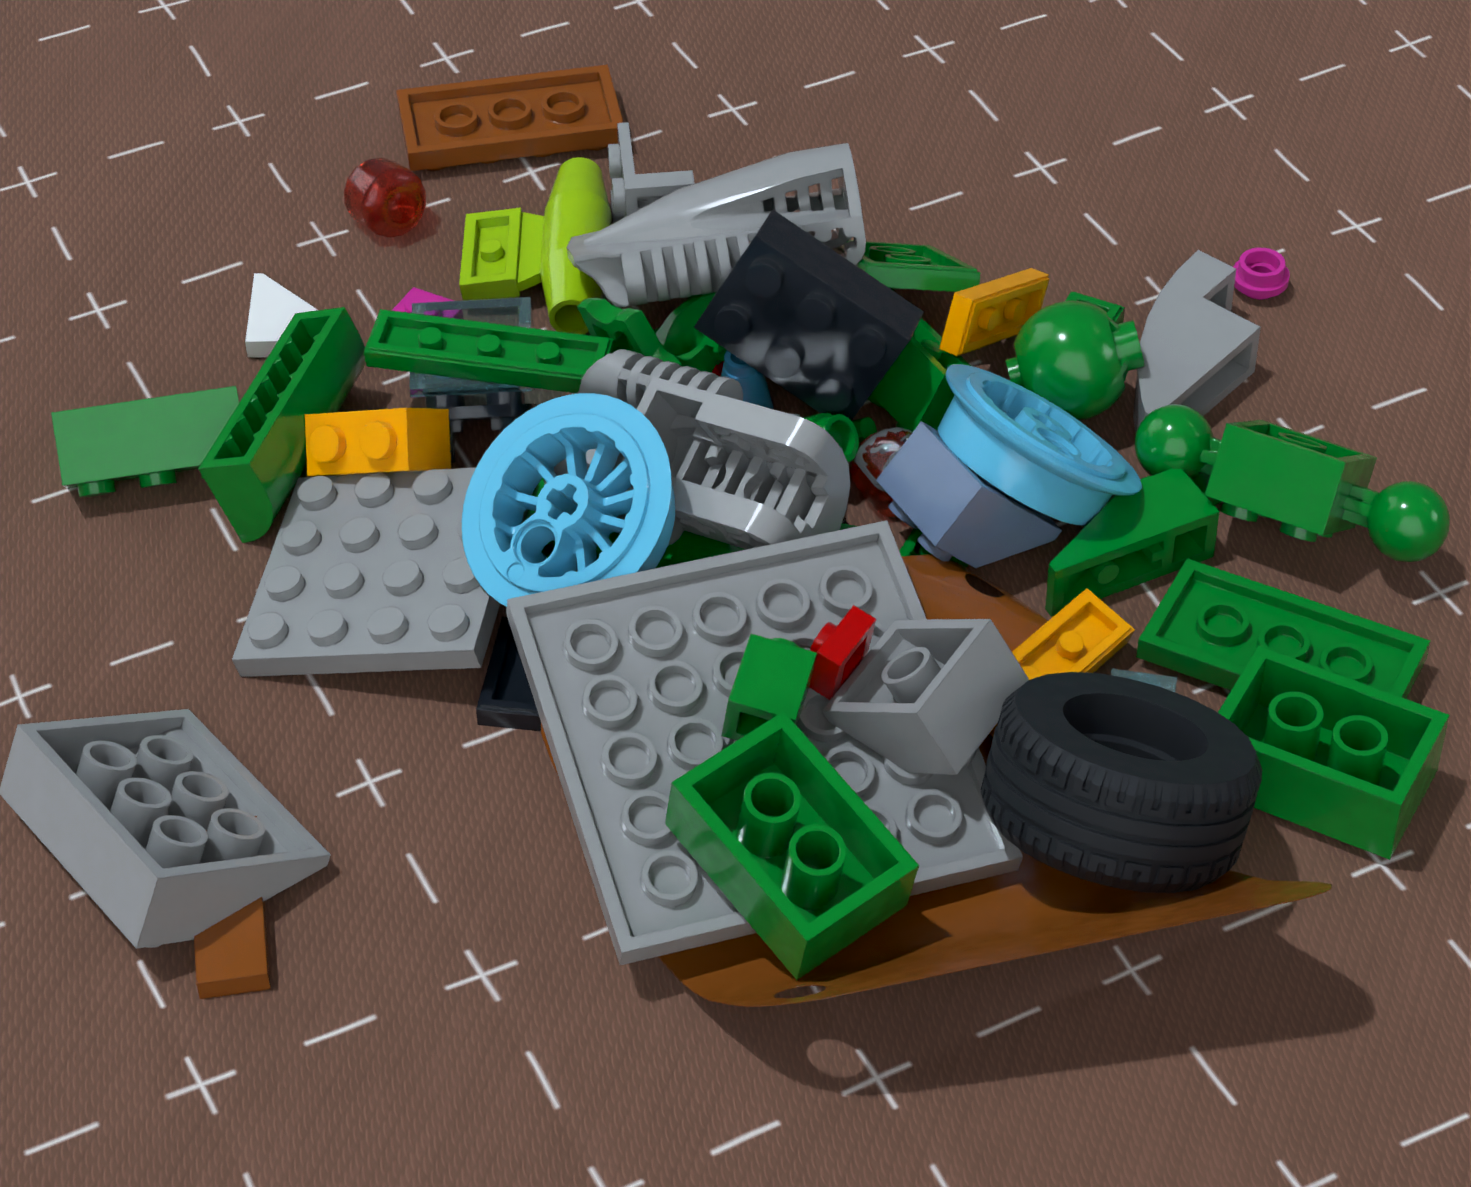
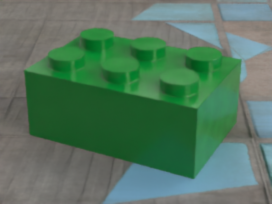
[1218,645,1449,860]
[665,711,919,980]

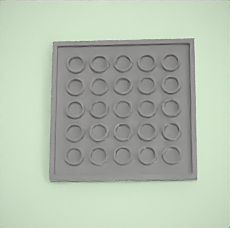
[506,520,1023,965]

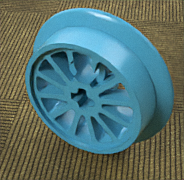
[938,364,1142,526]
[461,393,676,607]

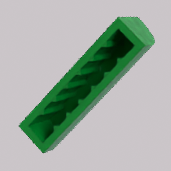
[198,307,365,543]

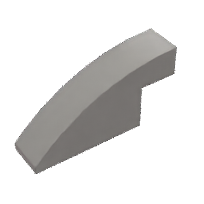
[1133,250,1261,434]

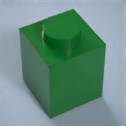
[721,633,817,740]

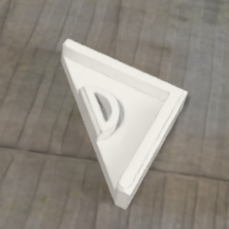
[245,273,317,358]

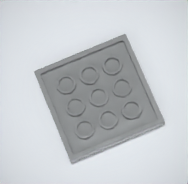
[232,467,533,677]

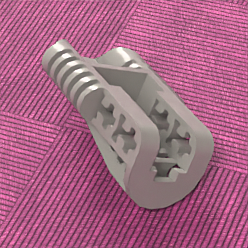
[566,143,866,307]
[543,349,850,549]

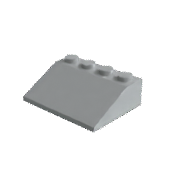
[0,709,331,949]

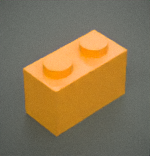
[305,408,451,476]

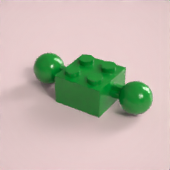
[1135,404,1450,562]

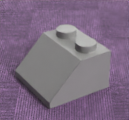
[822,619,1029,775]

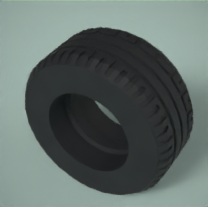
[981,672,1262,893]

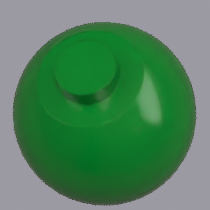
[1005,301,1145,421]

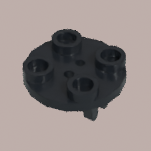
[425,391,537,463]

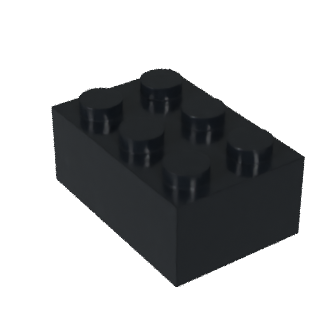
[693,209,924,421]

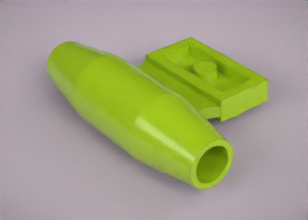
[459,157,612,334]

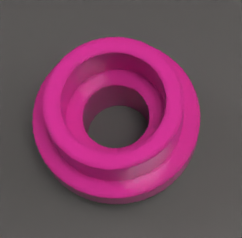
[1233,248,1290,300]

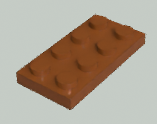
[396,64,623,171]

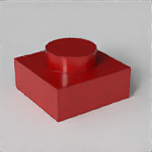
[809,605,876,700]

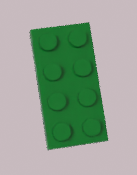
[1136,558,1431,699]

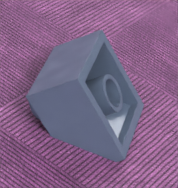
[876,421,1062,568]

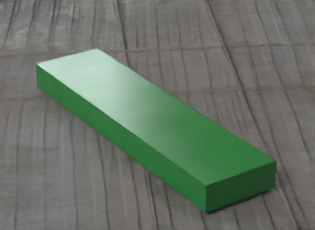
[364,309,615,393]

